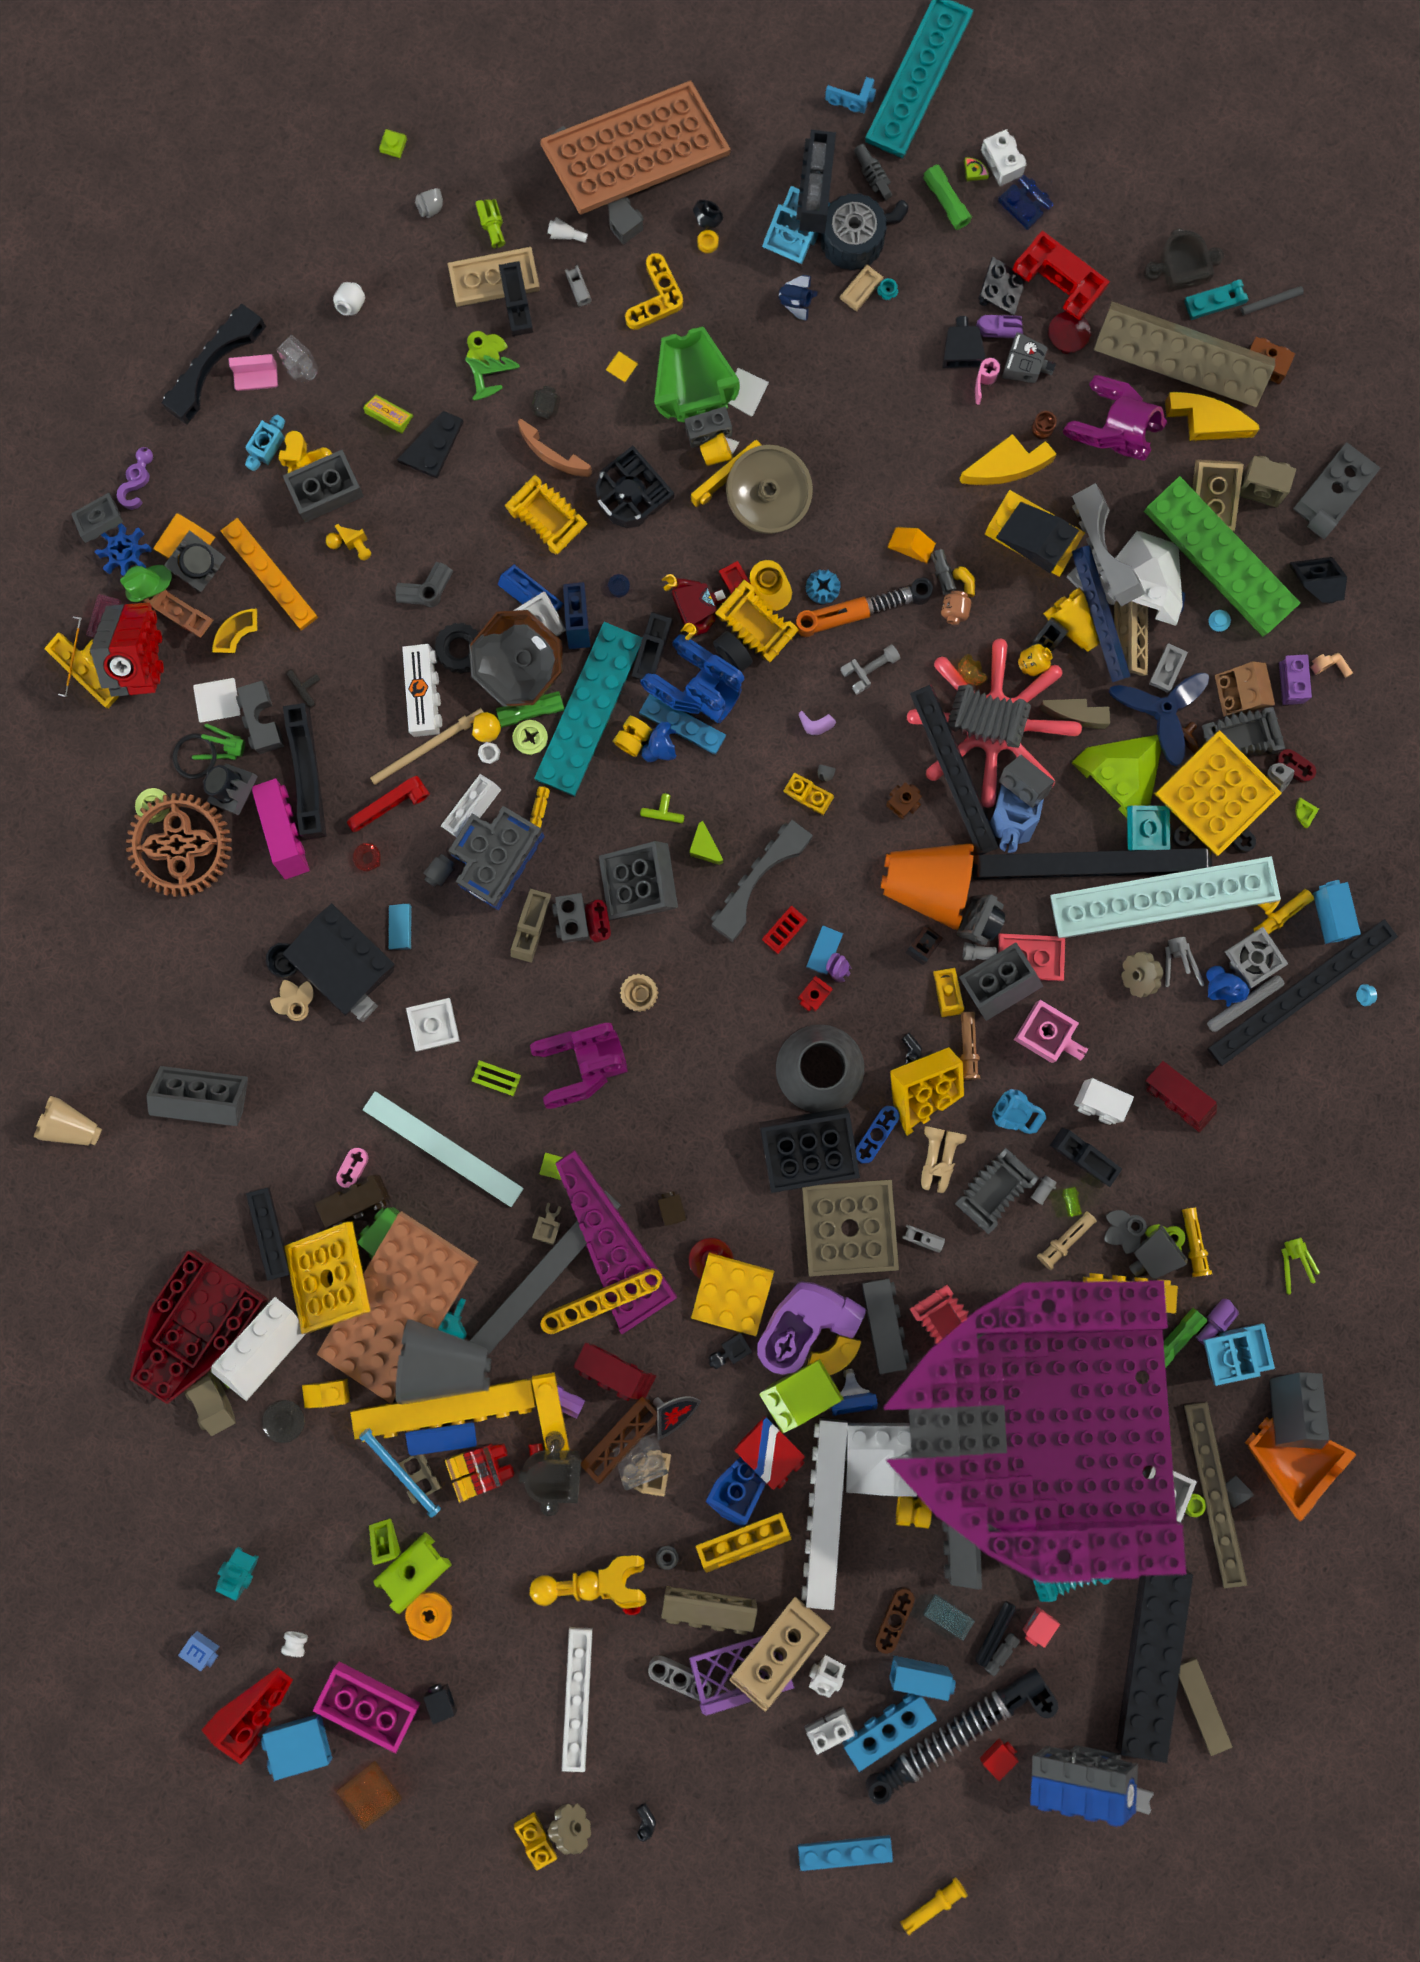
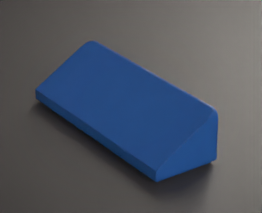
[498,565,564,612]
[405,1423,477,1456]

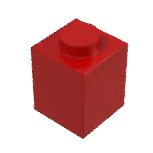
[980,1738,1019,1781]

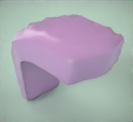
[799,711,836,735]

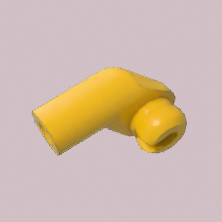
[953,566,975,597]

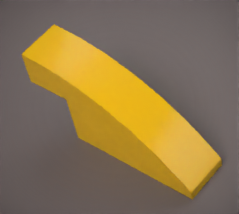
[1165,392,1259,441]
[960,434,1056,485]

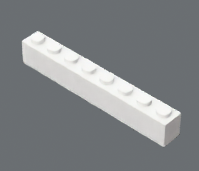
[801,1418,848,1610]

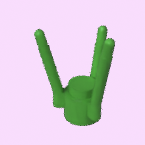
[192,724,245,760]

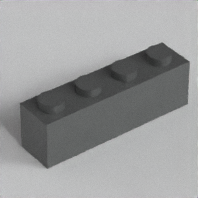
[861,1278,909,1374]

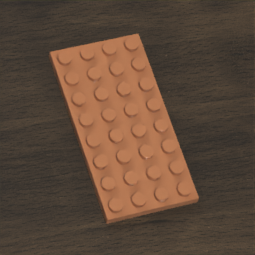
[541,81,731,215]
[316,1211,478,1404]

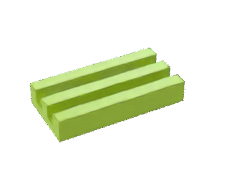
[471,1060,521,1096]

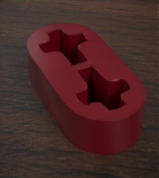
[1276,749,1316,783]
[585,899,611,943]

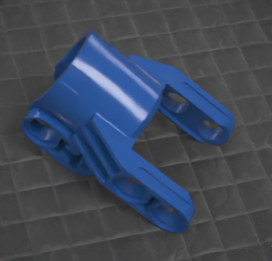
[640,634,744,723]

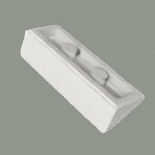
[441,774,501,838]

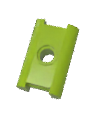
[373,1532,451,1614]

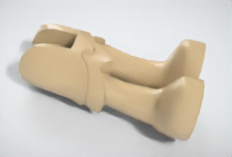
[921,1126,967,1193]

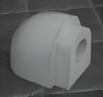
[415,188,443,218]
[1267,763,1295,792]

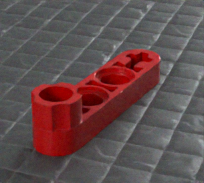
[347,776,430,832]

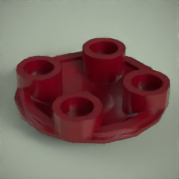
[1048,311,1091,354]

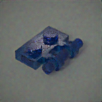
[998,174,1054,230]

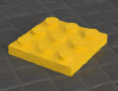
[691,1253,774,1336]

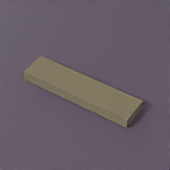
[1179,1657,1233,1756]

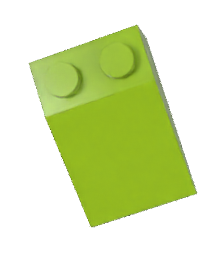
[759,1359,843,1433]

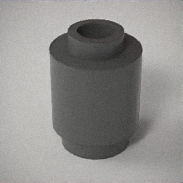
[423,854,455,887]

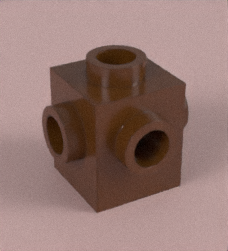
[886,782,922,820]

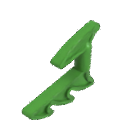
[465,355,519,401]

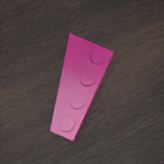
[252,779,310,880]

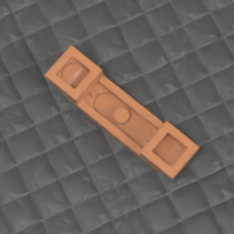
[518,418,592,477]
[142,590,213,638]

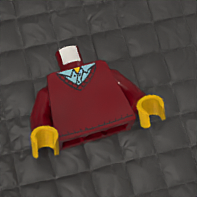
[662,574,726,640]

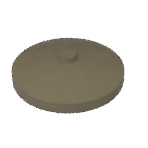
[726,445,813,534]

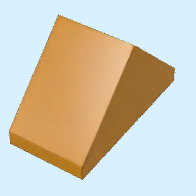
[888,527,936,563]

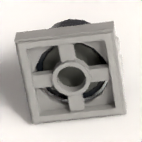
[1225,927,1288,989]

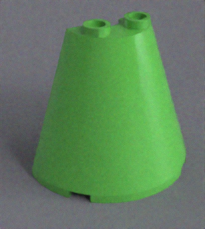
[654,327,740,422]

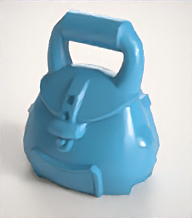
[992,1089,1046,1134]

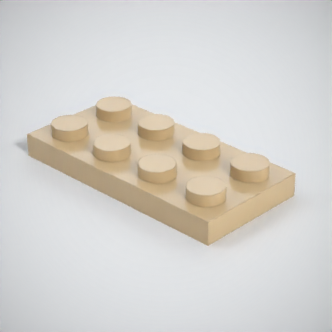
[448,247,540,307]

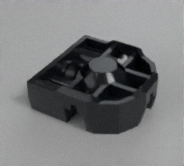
[595,445,675,529]

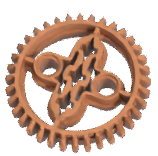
[126,793,232,897]

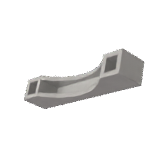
[1072,483,1146,606]

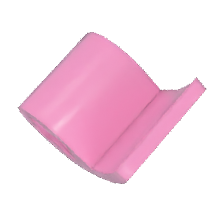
[975,358,1000,405]

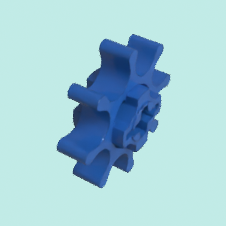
[95,523,152,577]

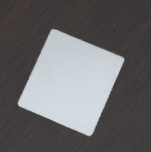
[193,678,240,722]

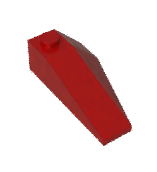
[202,1668,293,1765]

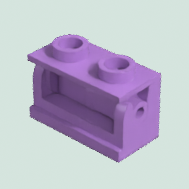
[1279,655,1312,705]

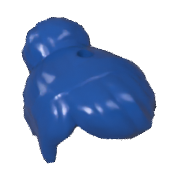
[641,722,676,762]
[1206,965,1250,1007]

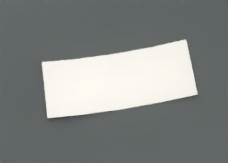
[726,368,769,454]

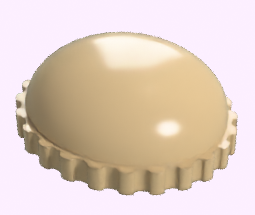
[620,974,658,1012]

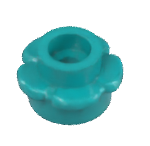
[877,278,898,300]

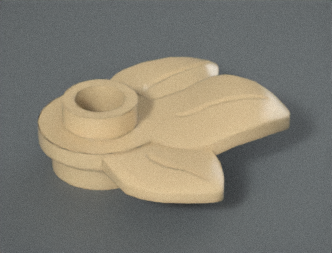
[270,980,314,1021]

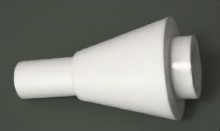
[547,217,587,242]

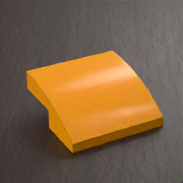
[153,513,215,566]

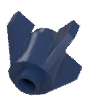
[779,275,817,320]

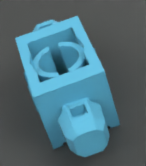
[245,415,285,471]

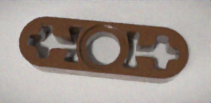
[875,1587,915,1654]

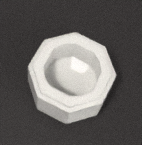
[478,742,501,764]

